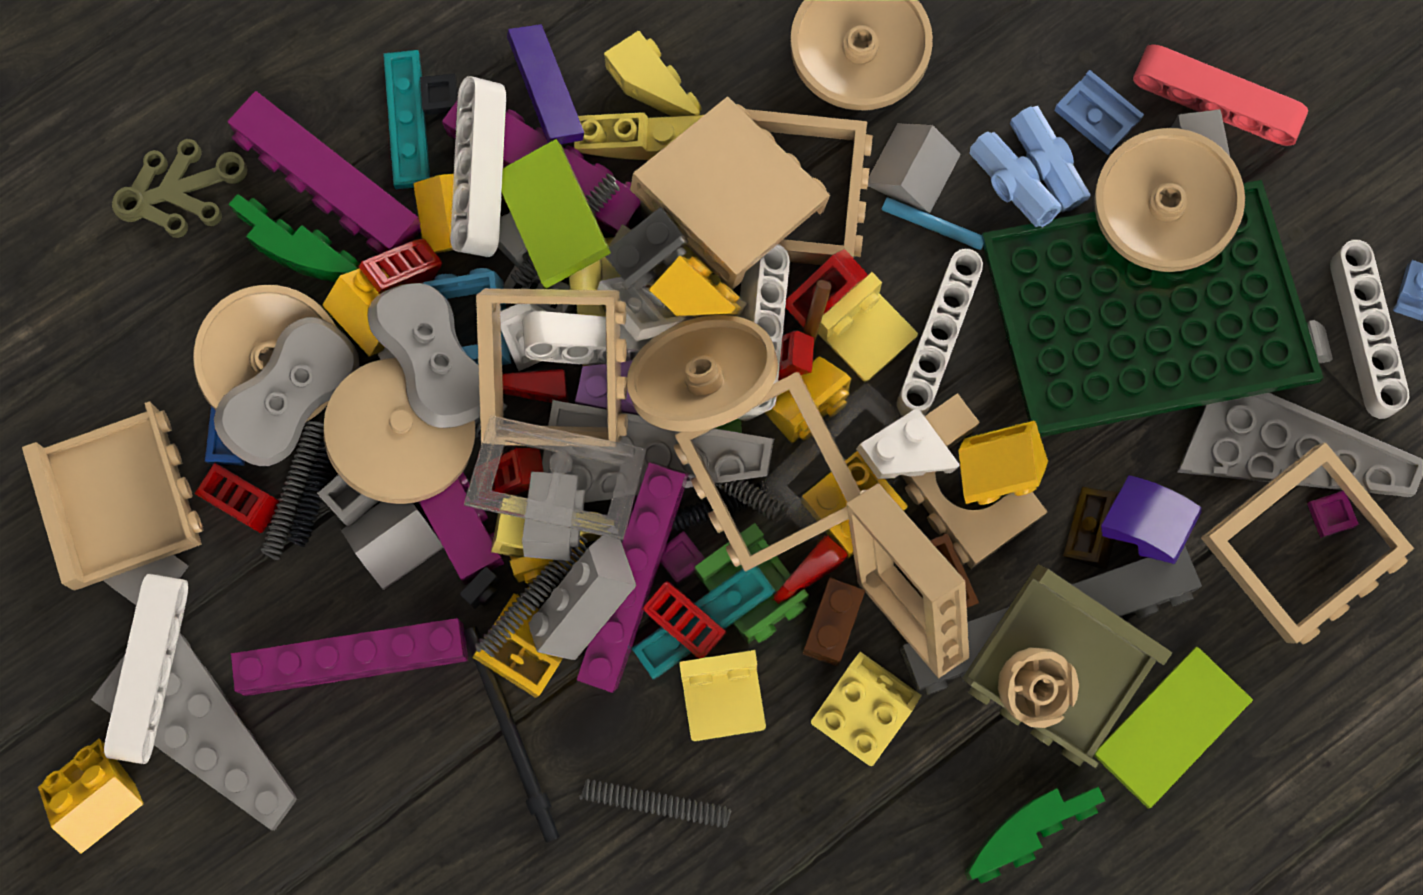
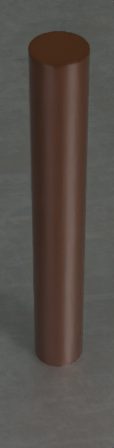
[803,280,832,344]

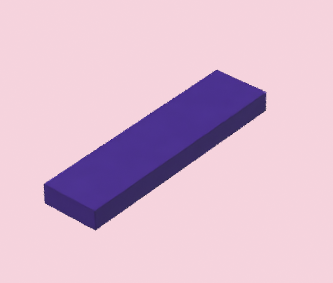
[507,24,584,144]

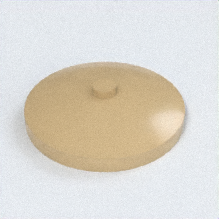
[790,0,933,110]
[1095,128,1245,272]
[193,285,336,422]
[627,315,778,432]
[324,358,475,504]

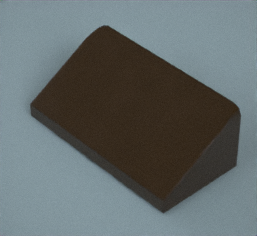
[1063,487,1118,569]

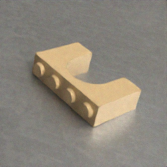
[901,393,1047,569]

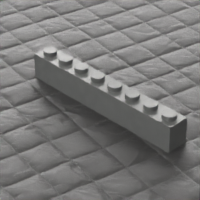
[900,546,1202,695]

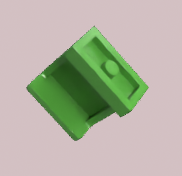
[695,523,809,644]

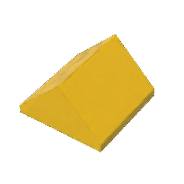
[413,174,454,253]

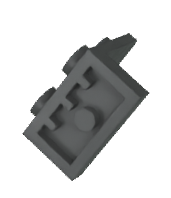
[606,207,689,291]

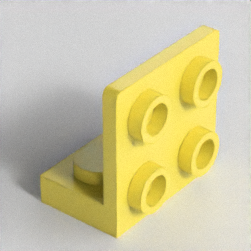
[818,272,918,382]
[679,650,766,741]
[811,652,922,766]

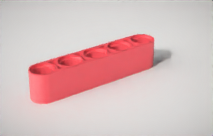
[1133,44,1308,146]

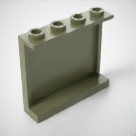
[962,564,1172,768]

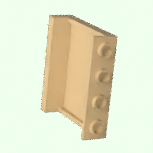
[630,96,830,290]
[22,402,203,591]

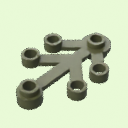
[112,139,248,238]

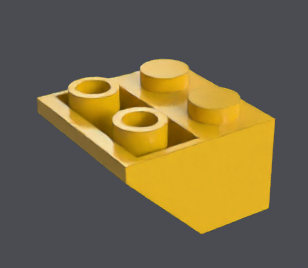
[649,256,742,316]
[322,268,389,357]
[765,356,851,443]
[958,421,1048,505]
[801,451,908,558]
[473,594,563,698]
[38,738,143,854]

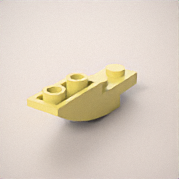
[574,112,704,160]

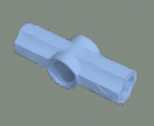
[1010,106,1091,213]
[970,131,1061,227]

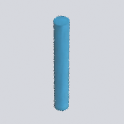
[882,197,984,250]

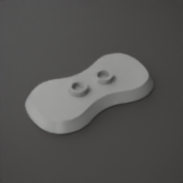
[368,283,480,428]
[214,317,360,466]

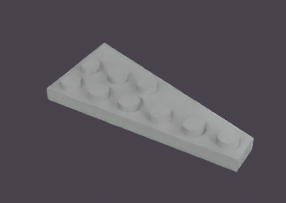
[1177,393,1423,497]
[542,400,774,503]
[91,632,297,831]

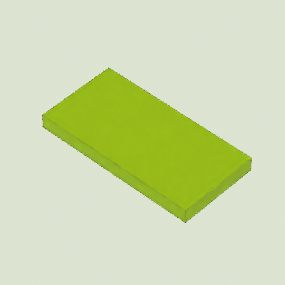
[502,139,611,289]
[1094,646,1253,809]

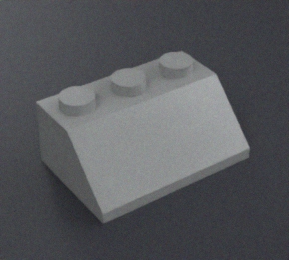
[528,528,637,660]

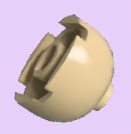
[998,647,1079,728]

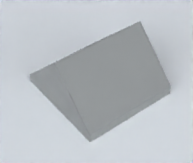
[868,123,961,214]
[341,502,444,590]

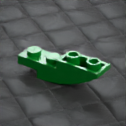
[228,194,359,282]
[965,787,1105,884]

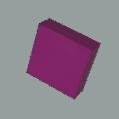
[1307,491,1359,538]
[660,531,705,584]

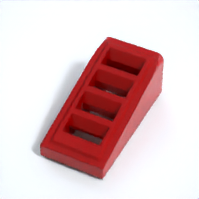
[358,239,442,294]
[778,331,814,381]
[502,369,569,403]
[474,448,544,504]
[195,462,280,533]
[773,536,848,604]
[642,581,727,659]

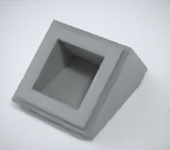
[1307,320,1333,363]

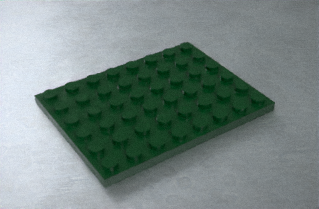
[982,180,1323,437]

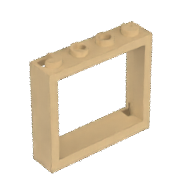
[746,109,873,265]
[476,288,628,448]
[674,372,860,571]
[1201,442,1414,644]
[846,483,969,679]

